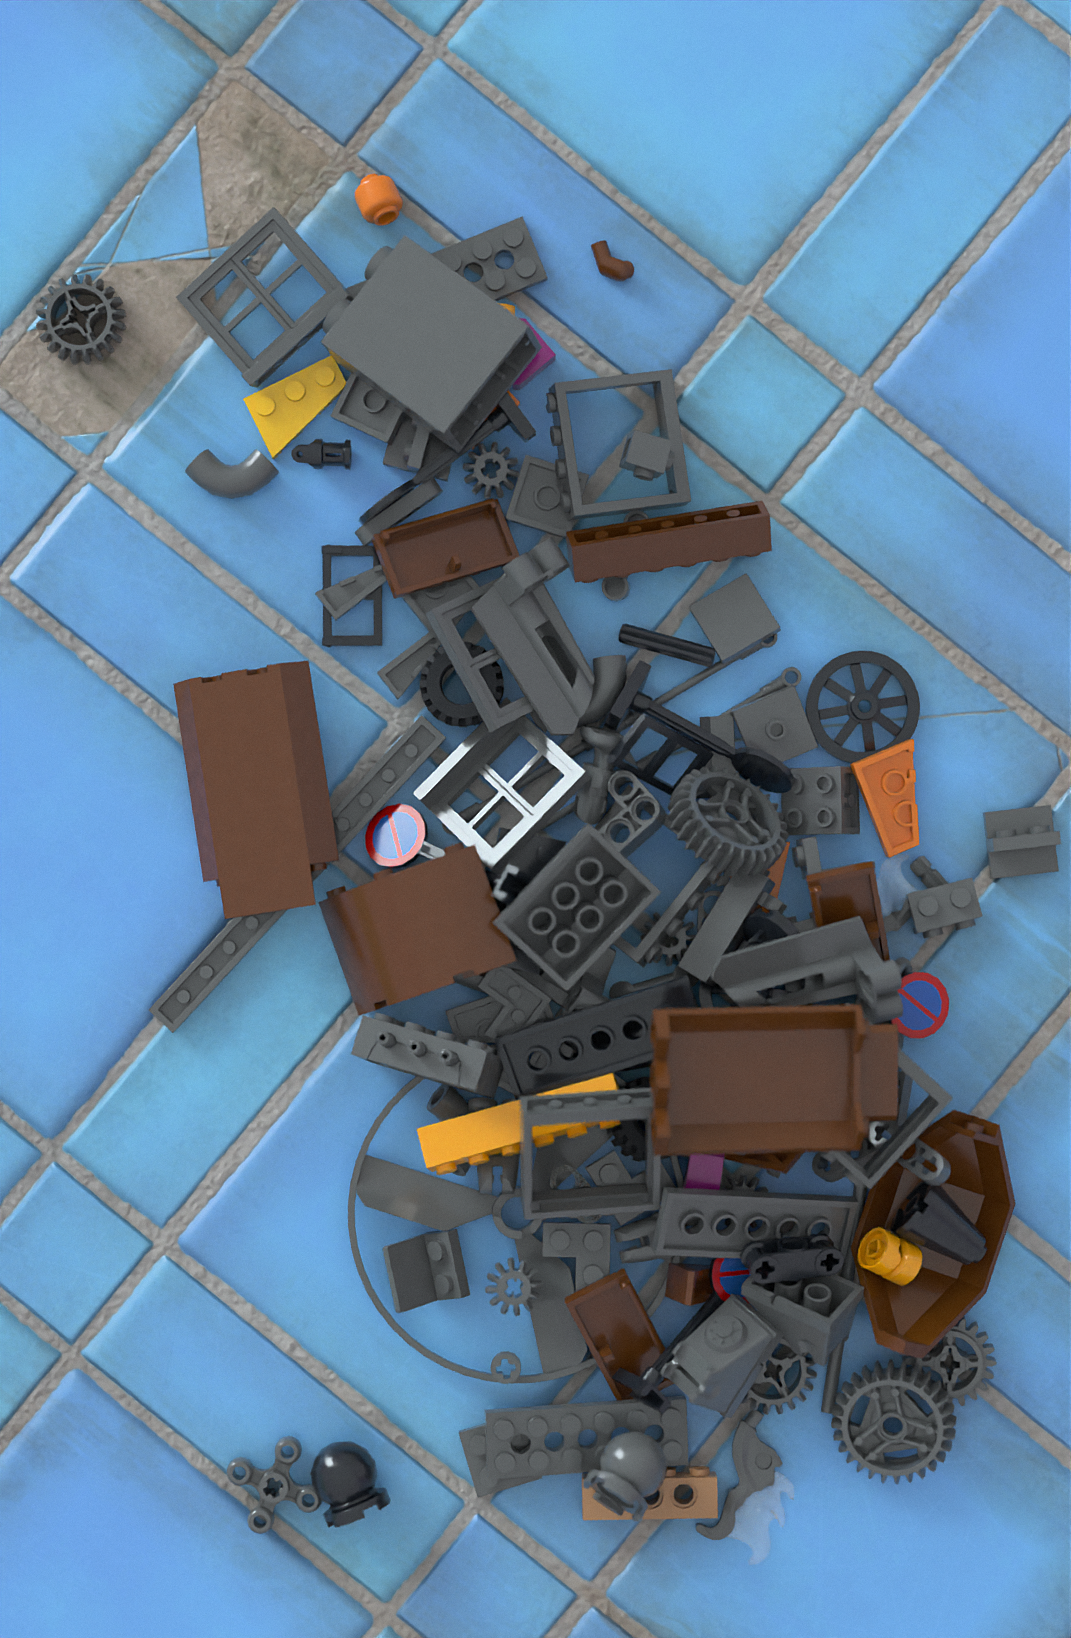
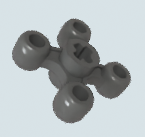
[226,1436,322,1534]

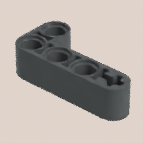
[598,771,666,858]

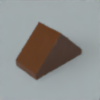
[665,1263,713,1306]

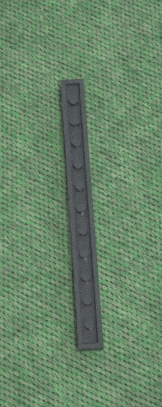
[149,715,446,1033]

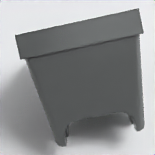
[741,1270,864,1366]
[660,1294,783,1418]

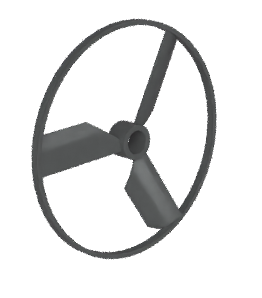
[348,1044,686,1383]

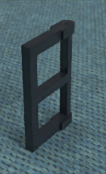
[321,544,382,647]
[607,713,714,796]

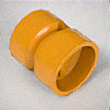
[858,1227,922,1286]

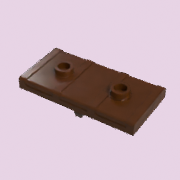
[372,498,520,599]
[806,861,890,962]
[564,1268,674,1401]

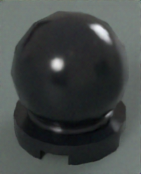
[310,1441,391,1528]

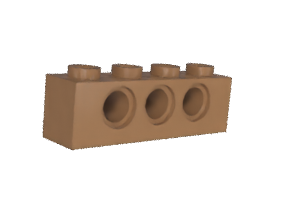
[582,1466,718,1520]

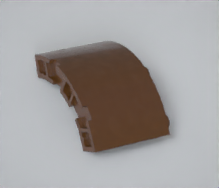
[318,842,517,1015]

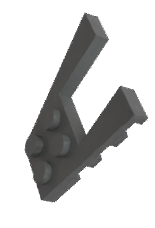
[315,564,479,700]

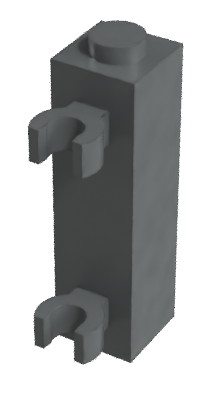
[678,870,787,987]

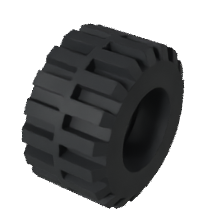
[419,641,504,728]

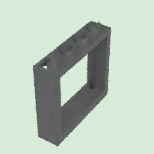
[546,369,691,521]
[595,785,724,968]
[819,1002,953,1189]
[520,1088,661,1220]

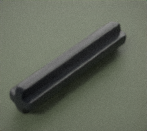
[618,624,716,667]

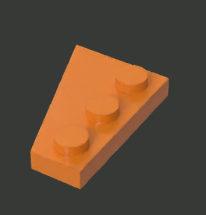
[850,739,919,858]

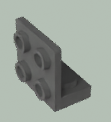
[781,766,860,835]
[383,1229,471,1313]

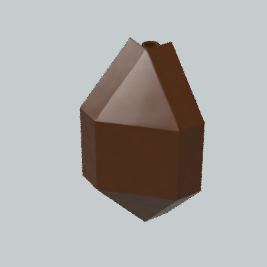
[851,1110,1016,1359]

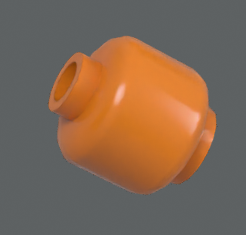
[354,174,403,226]

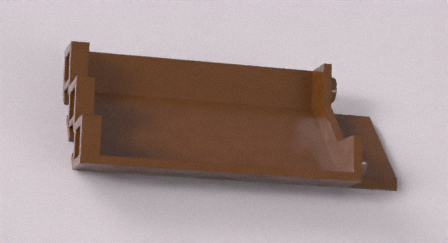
[173,660,339,919]
[650,1005,898,1156]

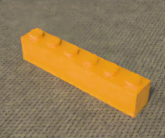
[417,1073,620,1175]

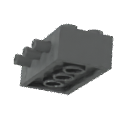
[351,1013,504,1099]

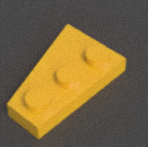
[243,355,346,460]

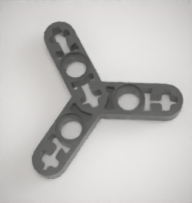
[812,1067,951,1186]

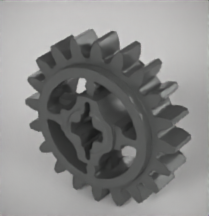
[902,1316,996,1406]

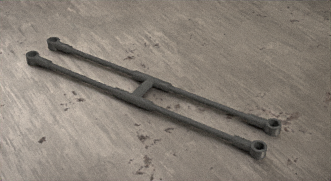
[442,633,801,869]

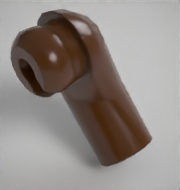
[591,240,634,281]

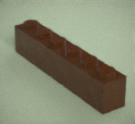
[566,501,772,583]

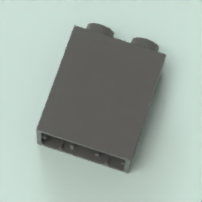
[320,235,542,453]

